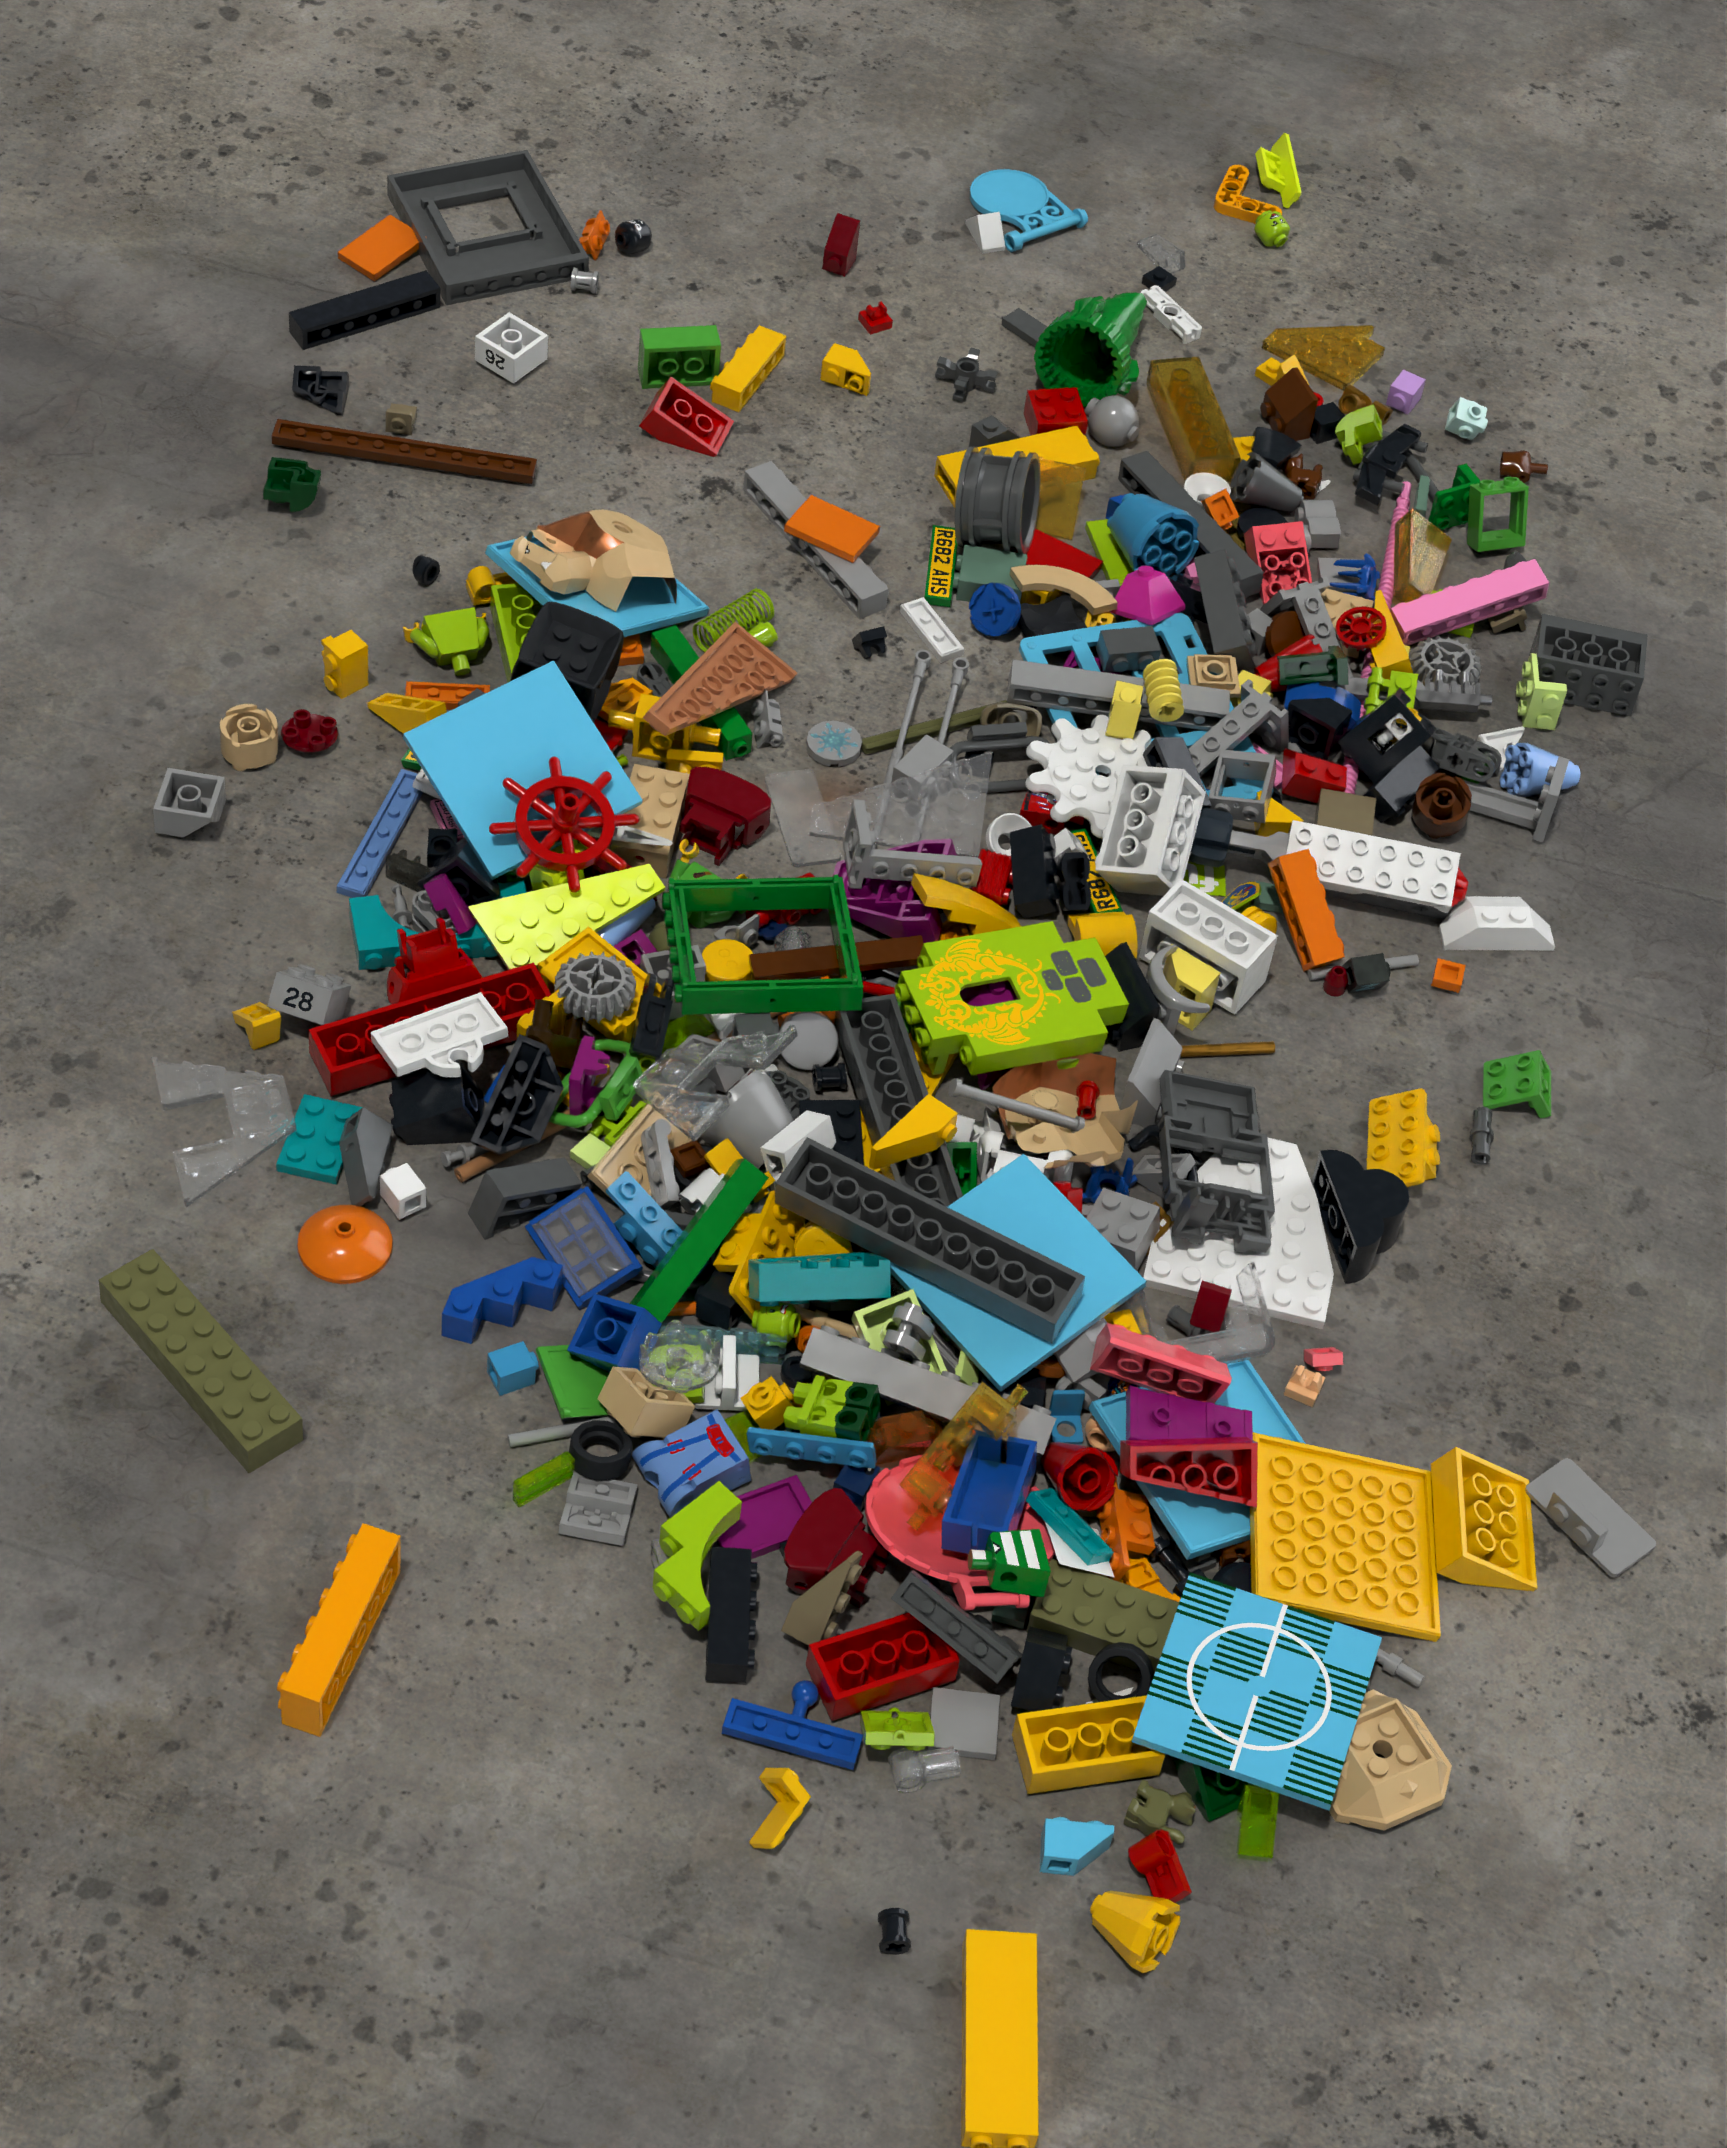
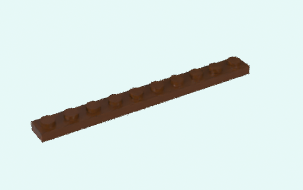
[272,419,537,484]

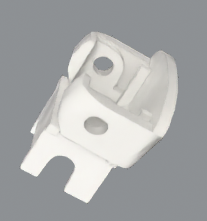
[977,1130,1074,1183]

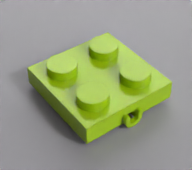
[860,1707,935,1751]

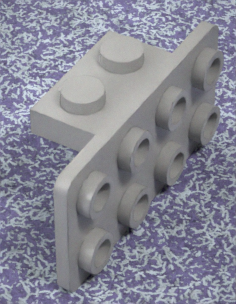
[1525,1458,1656,1577]

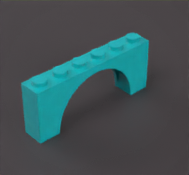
[349,880,527,970]

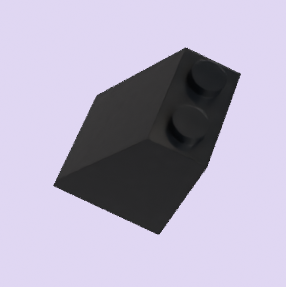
[389,1060,485,1145]

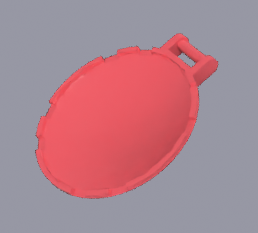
[865,1453,1055,1611]

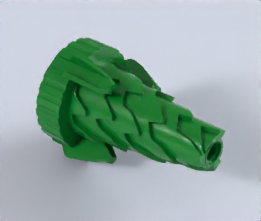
[1034,292,1147,407]

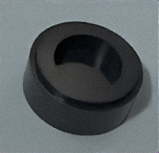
[780,1356,813,1388]

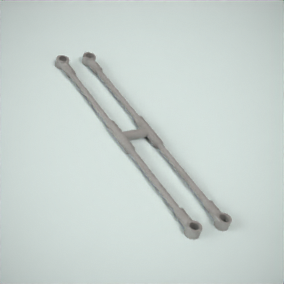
[871,650,969,849]

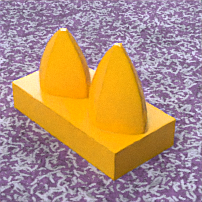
[666,749,723,774]

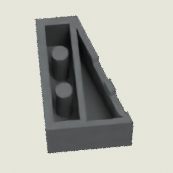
[468,1157,582,1240]

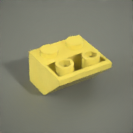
[1163,944,1221,1031]

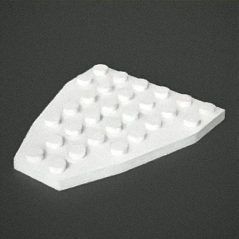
[1143,1137,1334,1329]

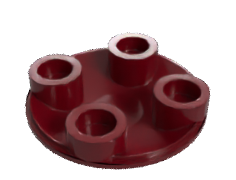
[281,709,338,752]

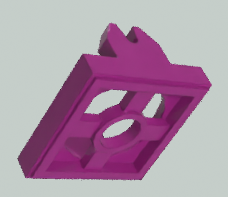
[569,1036,610,1115]

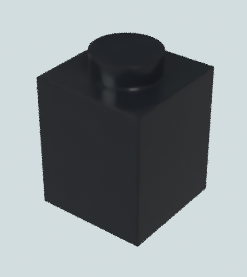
[1310,402,1345,444]

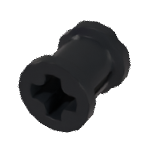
[812,1063,847,1091]
[878,1908,911,1955]

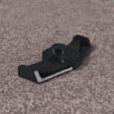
[1355,424,1421,506]

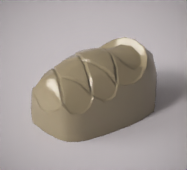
[980,702,1042,737]

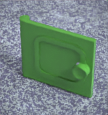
[536,1345,609,1419]

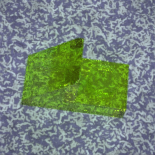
[1237,1784,1279,1858]

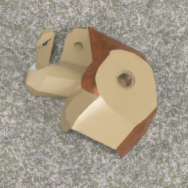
[510,509,677,612]

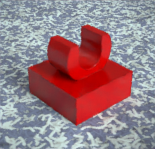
[858,301,893,335]

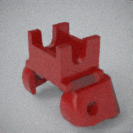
[387,918,482,1004]

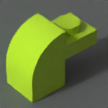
[1335,404,1382,465]

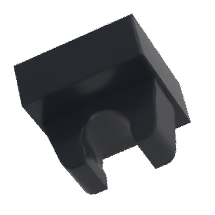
[852,626,887,659]

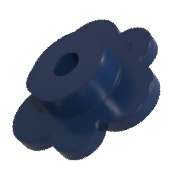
[758,920,788,940]

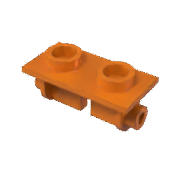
[579,210,610,261]

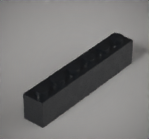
[289,270,441,350]

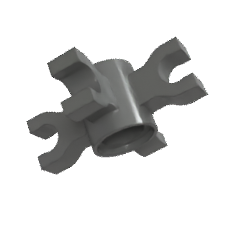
[935,348,998,402]

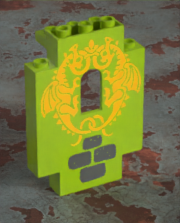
[895,921,1129,1075]

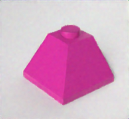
[1110,566,1185,625]

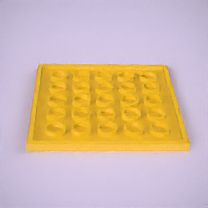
[1250,1432,1441,1642]

